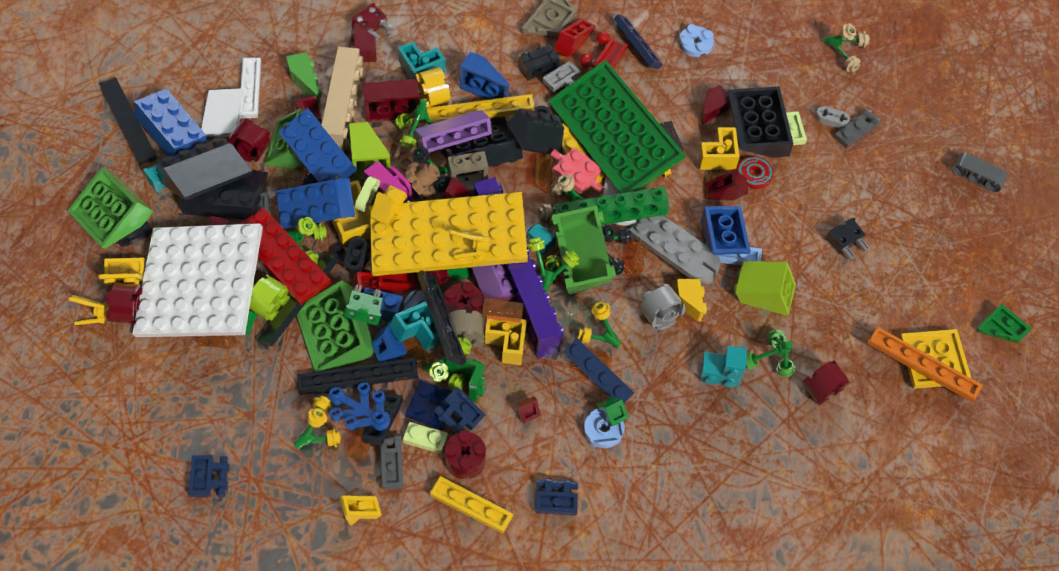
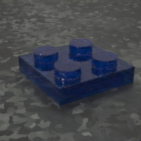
[405,380,452,430]

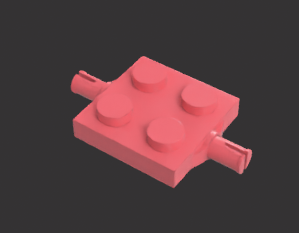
[551,147,604,194]

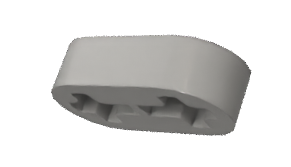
[815,106,850,129]

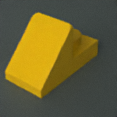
[370,185,407,226]
[340,496,381,526]

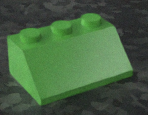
[264,109,304,169]

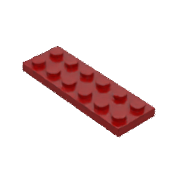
[239,207,332,305]

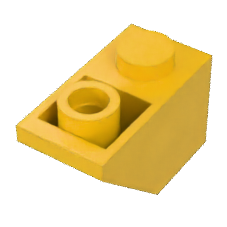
[675,279,707,322]

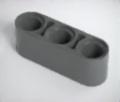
[952,152,1008,192]

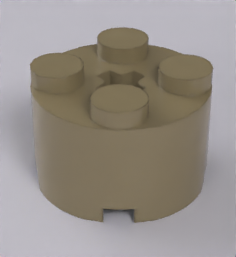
[449,310,484,348]

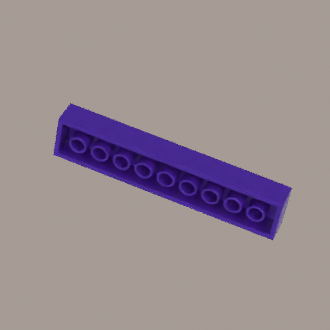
[473,177,564,359]

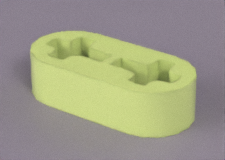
[355,176,380,212]

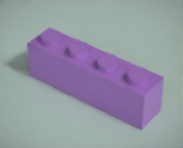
[414,110,492,152]
[472,264,515,308]

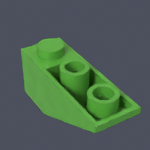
[286,52,322,105]

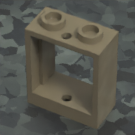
[448,151,488,194]

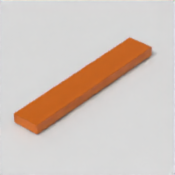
[867,326,983,403]

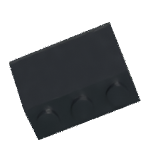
[507,108,564,155]

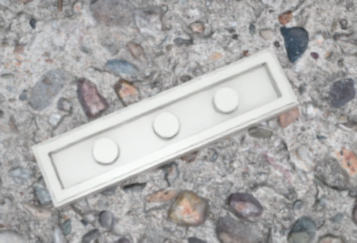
[240,58,261,118]

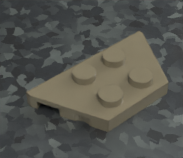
[522,0,577,37]

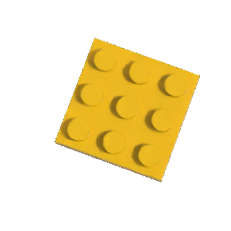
[899,329,972,389]

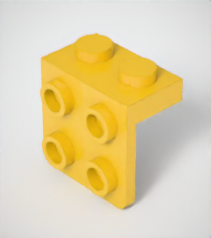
[98,258,145,286]

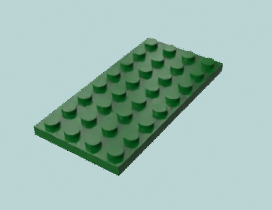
[548,60,686,194]

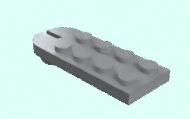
[629,215,720,284]

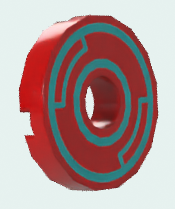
[737,156,774,189]

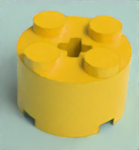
[415,67,450,108]

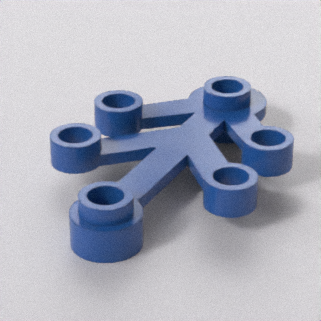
[328,382,390,430]

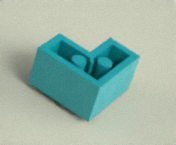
[398,41,446,79]
[389,301,441,351]
[700,346,747,388]

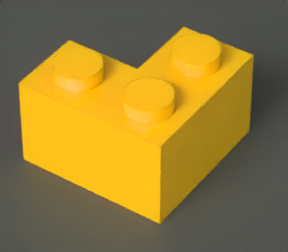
[698,127,739,170]
[485,315,527,365]

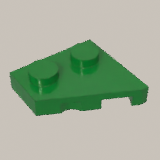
[976,304,1032,344]

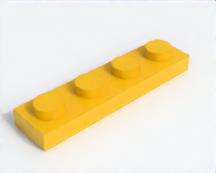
[430,476,513,534]

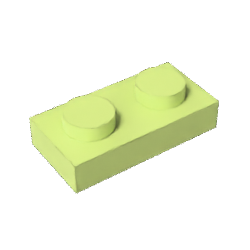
[786,111,807,145]
[403,422,448,454]

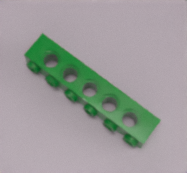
[555,186,669,225]

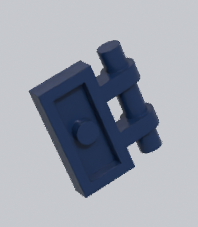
[434,387,485,435]
[188,455,230,498]
[535,478,578,516]

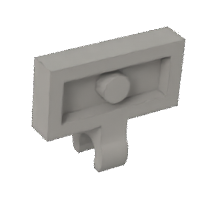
[543,61,581,93]

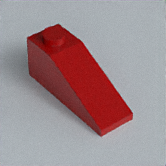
[554,18,596,57]

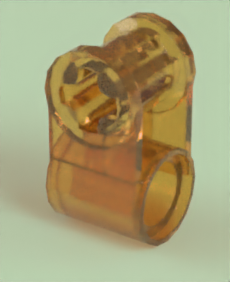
[195,335,236,349]

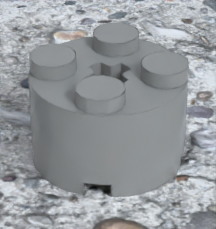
[640,284,686,330]

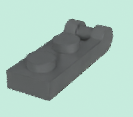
[834,108,882,149]
[381,435,403,491]

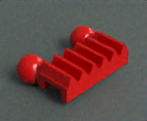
[579,31,628,69]

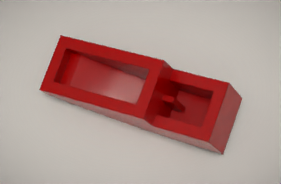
[353,272,416,294]

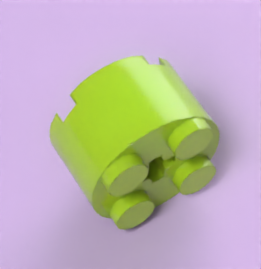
[249,275,290,321]

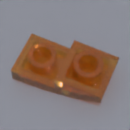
[403,336,432,368]

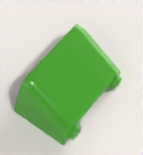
[552,205,616,295]

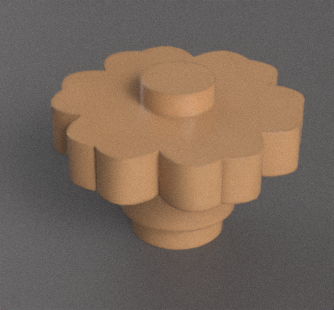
[405,162,440,198]

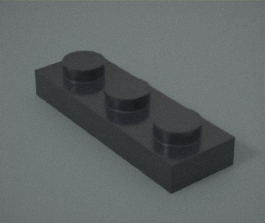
[361,393,404,446]

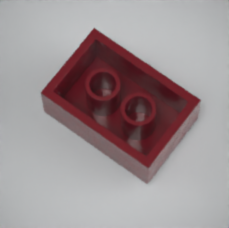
[363,79,420,122]

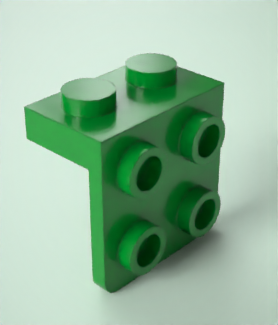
[446,358,486,403]

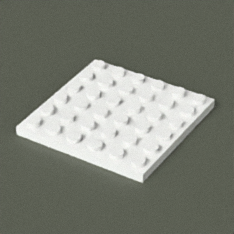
[132,224,263,337]

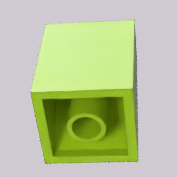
[349,122,390,181]
[734,261,796,315]

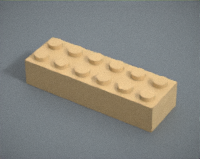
[322,46,364,153]

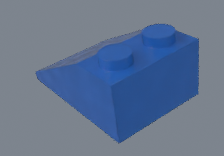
[460,52,510,100]
[701,206,751,255]

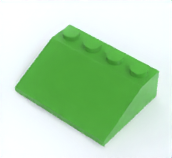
[68,167,154,249]
[297,281,375,372]

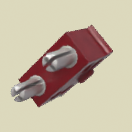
[352,3,392,41]

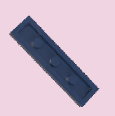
[613,14,663,69]
[562,338,634,403]

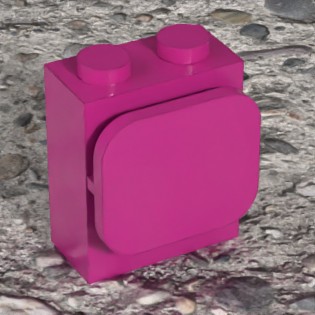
[364,161,412,203]

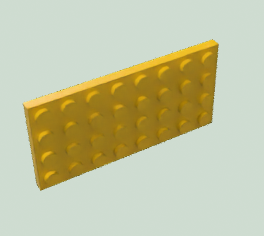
[370,192,528,276]

